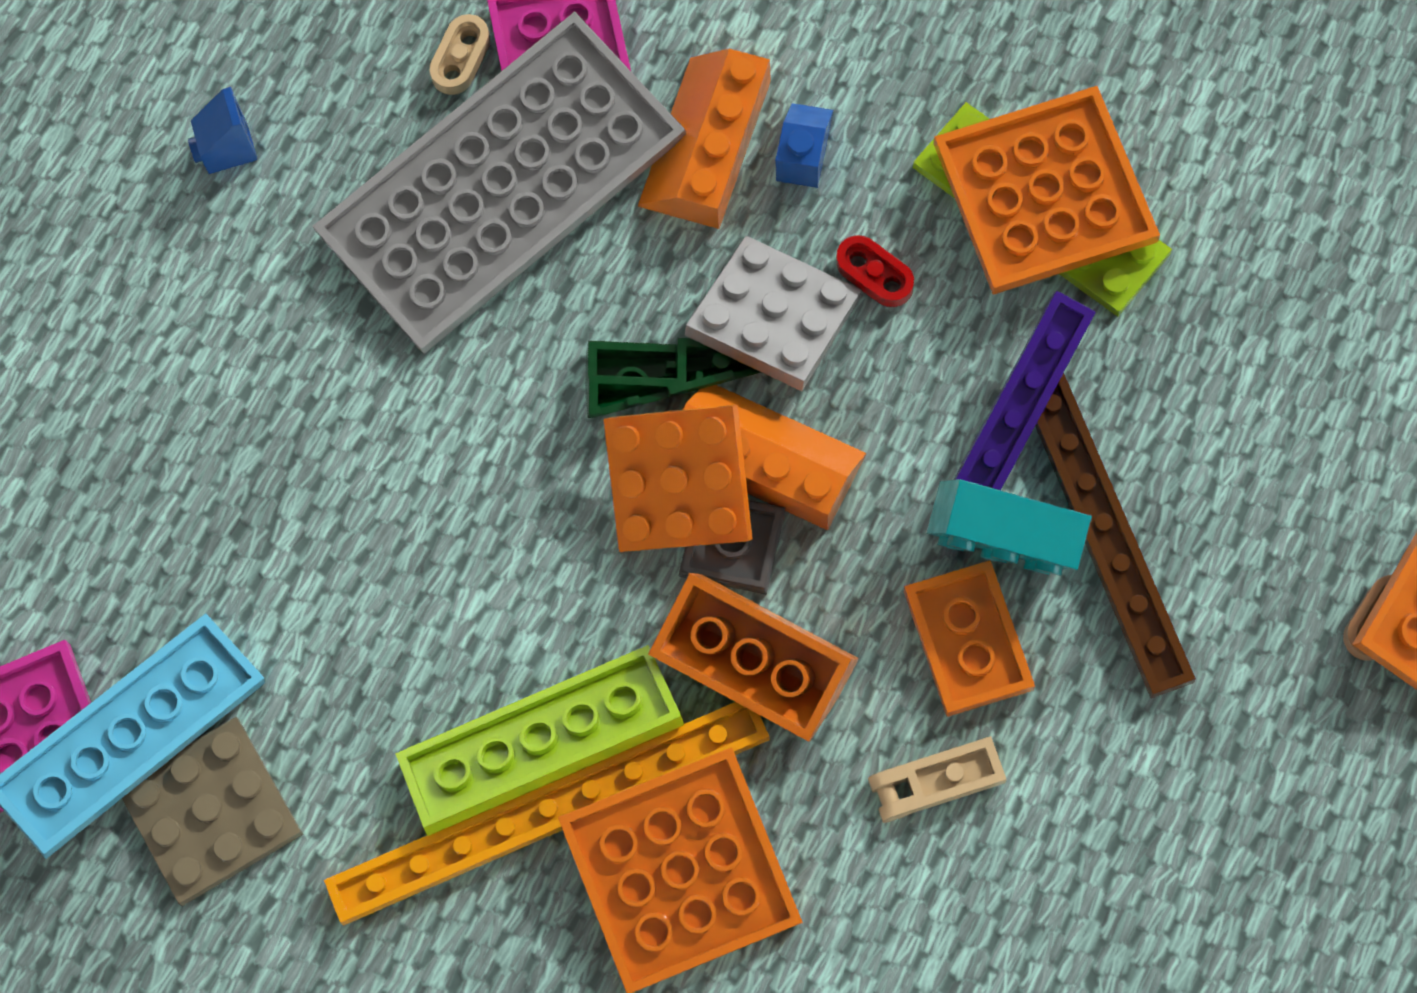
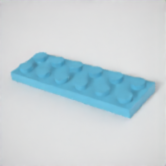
[0,613,265,859]

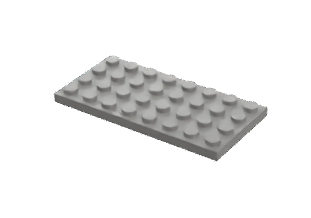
[312,12,686,354]

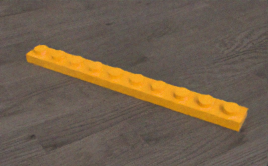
[324,702,770,926]

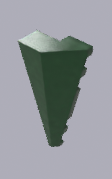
[585,338,762,418]

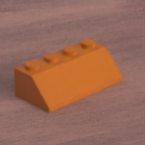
[638,48,771,229]
[683,385,866,530]
[648,573,859,742]

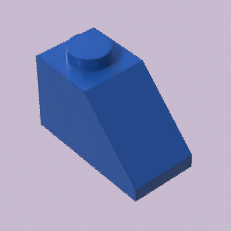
[188,87,258,174]
[775,103,833,188]

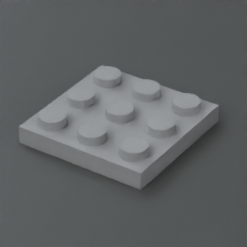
[685,236,862,391]

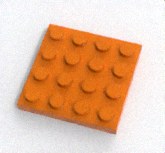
[934,86,1160,295]
[558,747,803,993]

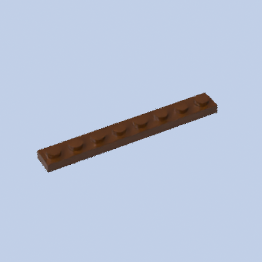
[1035,373,1196,699]

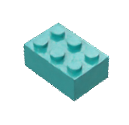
[926,479,1092,576]

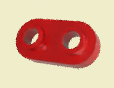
[836,235,914,307]

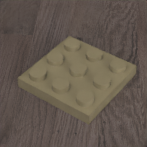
[122,717,304,906]

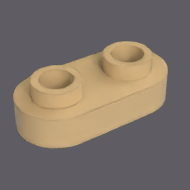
[430,14,490,95]

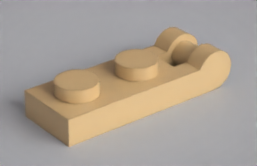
[868,736,1007,823]

